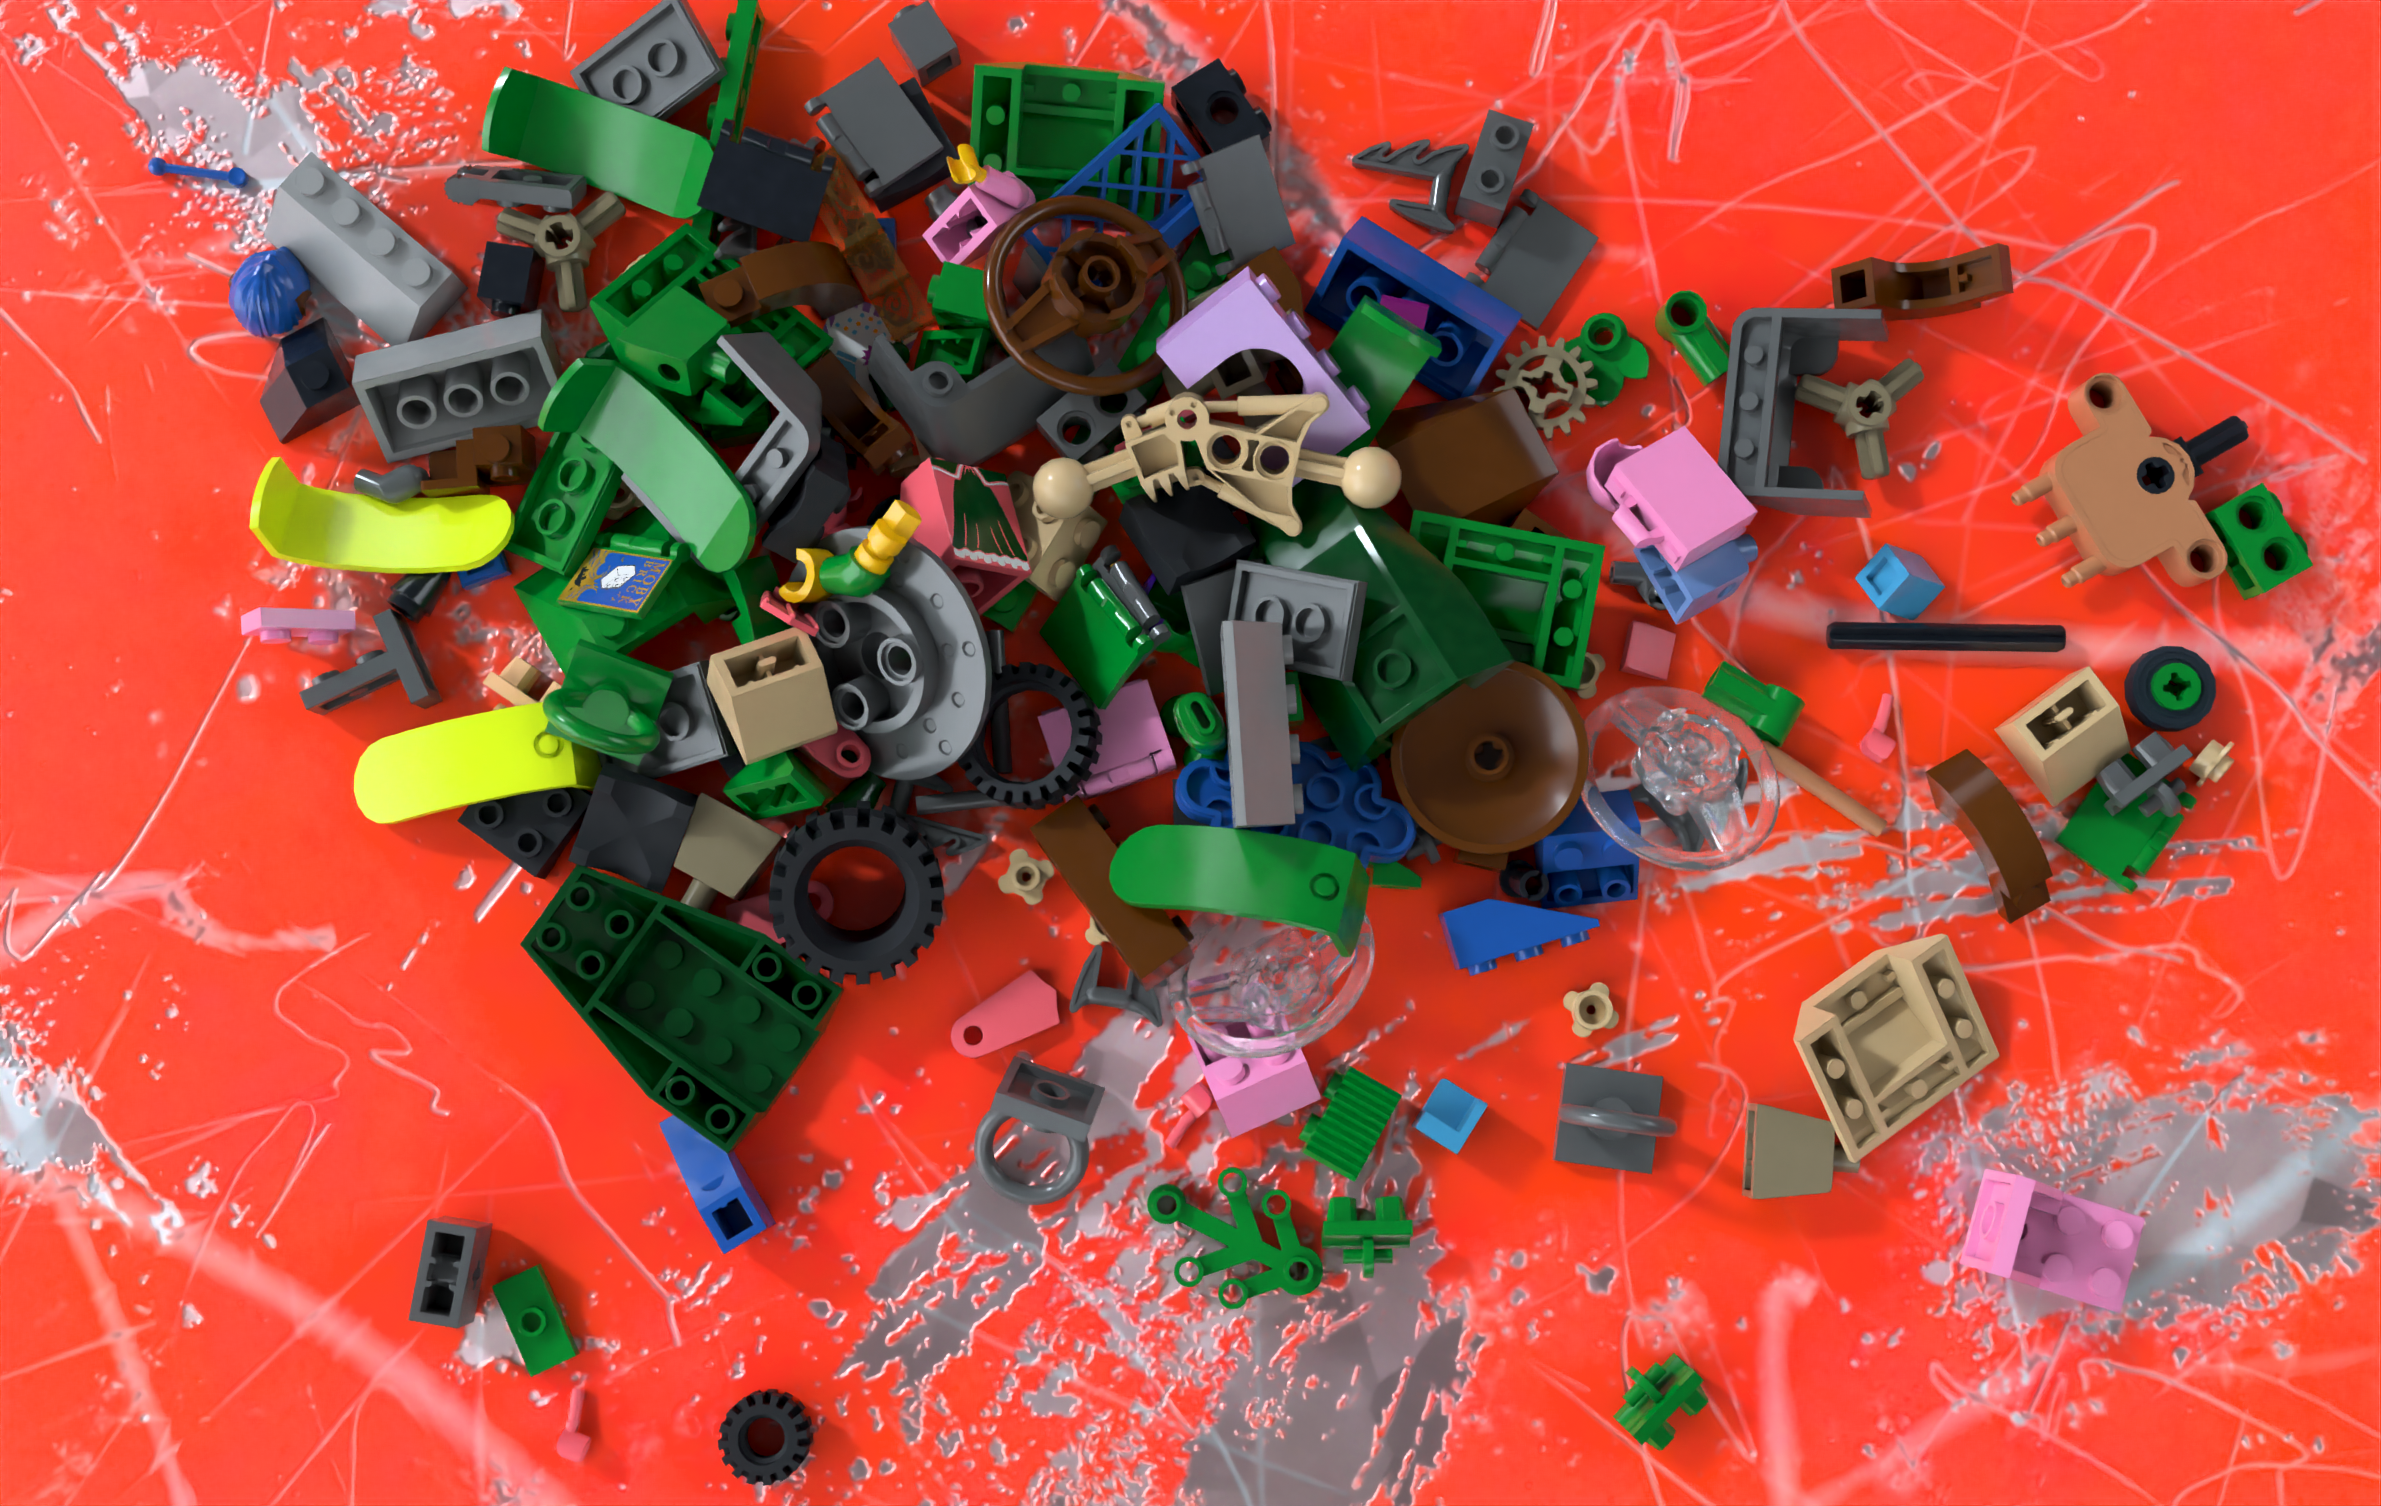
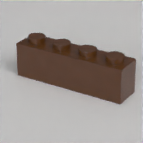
[1030,795,1195,992]

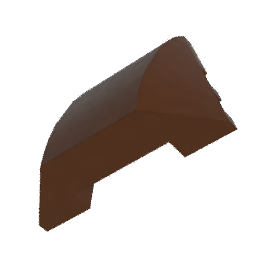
[1375,388,1559,527]

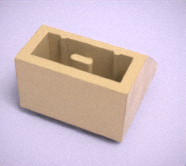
[707,627,838,765]
[1994,666,2131,807]

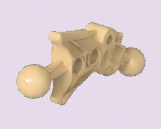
[1032,392,1402,536]

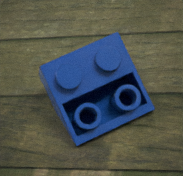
[1533,789,1641,909]

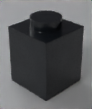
[477,241,545,318]

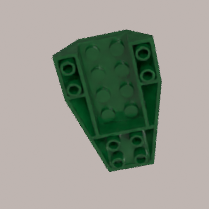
[1245,479,1515,773]
[520,864,844,1154]

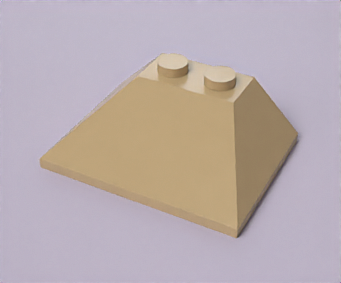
[1793,933,2000,1163]

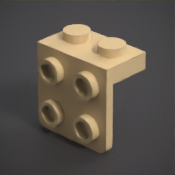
[1007,471,1108,602]

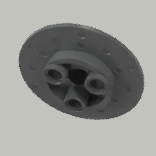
[788,526,992,780]

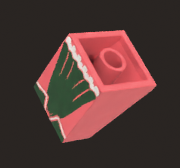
[900,457,1032,616]

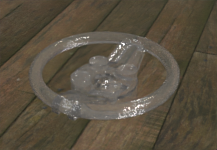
[1580,686,1780,872]
[1168,912,1375,1058]

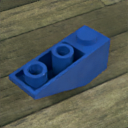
[1438,899,1600,976]
[659,1115,776,1254]

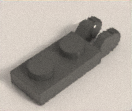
[443,164,587,213]

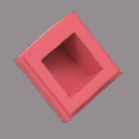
[1619,620,1676,681]

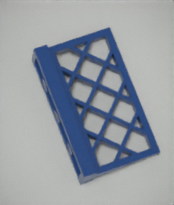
[1021,103,1203,287]

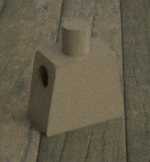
[674,792,787,912]
[1742,1103,1861,1199]

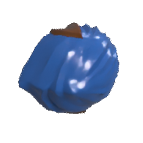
[228,246,312,338]

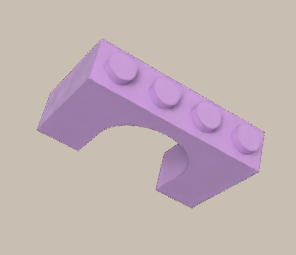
[1156,266,1371,487]

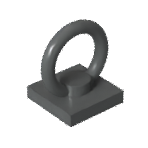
[974,1056,1105,1205]
[1552,1063,1678,1174]

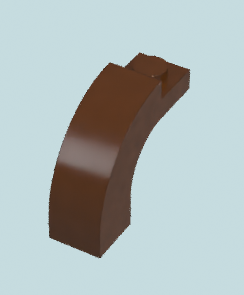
[699,241,865,329]
[1831,243,2014,321]
[804,349,914,477]
[1925,749,2053,924]

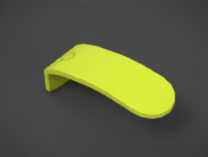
[249,457,515,574]
[354,702,602,824]

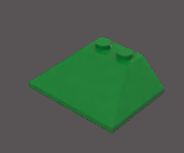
[968,62,1165,221]
[590,223,834,426]
[513,506,737,676]
[1409,510,1606,690]

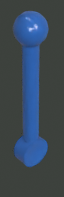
[148,157,249,188]

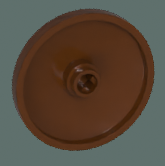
[1390,661,1589,855]

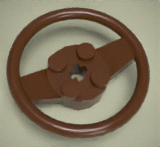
[983,195,1188,396]

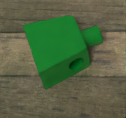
[616,285,742,396]

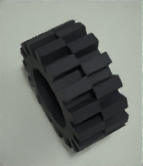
[718,1389,813,1486]

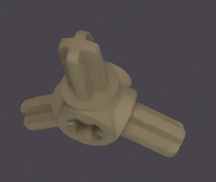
[496,191,626,313]
[1795,358,1925,480]

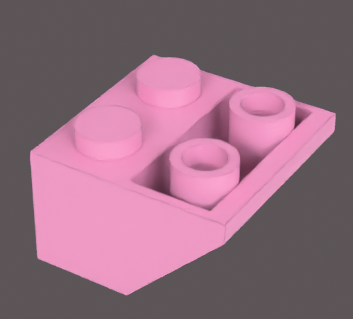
[1187,997,1321,1138]

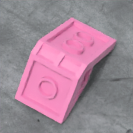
[1959,1169,2145,1313]

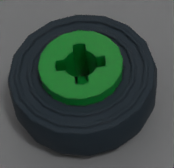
[2124,646,2216,732]

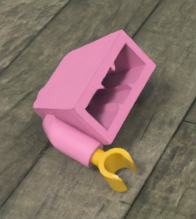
[922,144,1036,266]

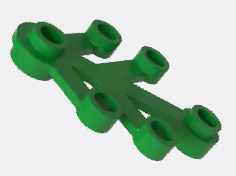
[1147,1167,1323,1309]

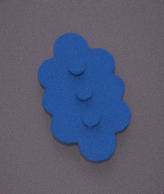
[1175,741,1416,870]

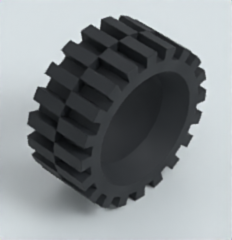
[769,800,944,985]

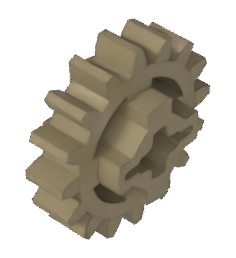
[1493,336,1598,441]

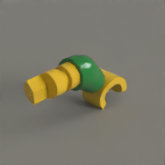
[779,499,922,603]

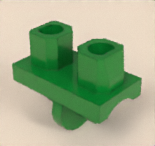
[1321,1196,1413,1278]
[1613,1353,1709,1451]

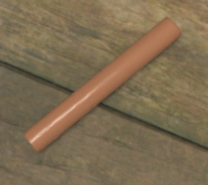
[1756,740,1887,837]

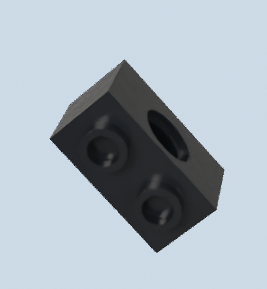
[1171,58,1272,156]

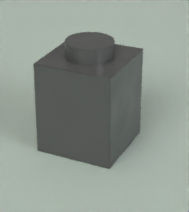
[888,0,961,87]

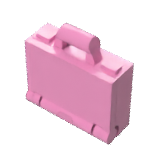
[1604,426,1758,572]
[1037,677,1177,802]

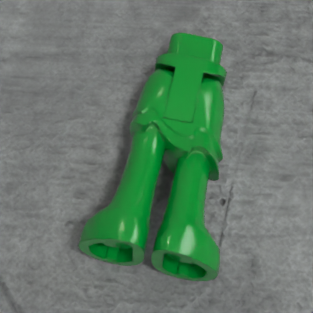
[1160,692,1228,767]

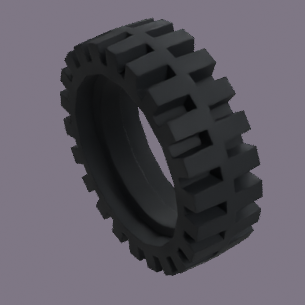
[958,662,1102,810]

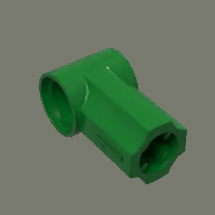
[1655,291,1730,387]
[1700,661,1805,747]

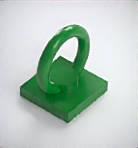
[542,639,674,766]

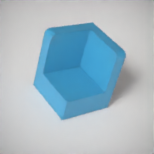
[1855,543,1945,620]
[1411,1078,1488,1154]

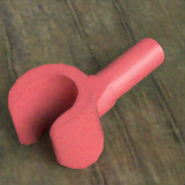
[1859,693,1896,763]
[1165,1081,1213,1149]
[556,1388,591,1462]

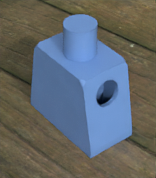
[1633,534,1758,625]

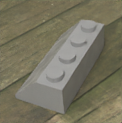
[264,152,468,346]
[352,309,563,463]
[1220,620,1304,829]

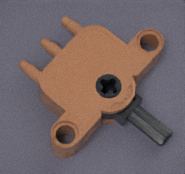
[2011,373,2249,588]

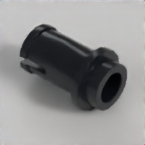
[1499,859,1549,901]

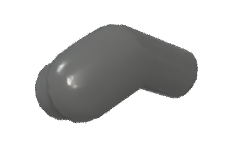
[354,464,430,504]
[1609,560,1666,610]

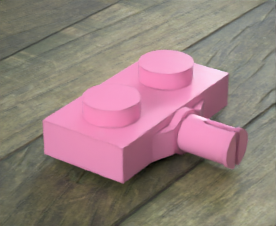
[241,607,356,645]

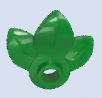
[1562,313,1649,408]

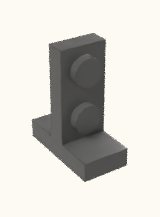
[299,609,443,716]

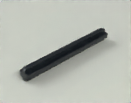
[1826,622,2066,652]

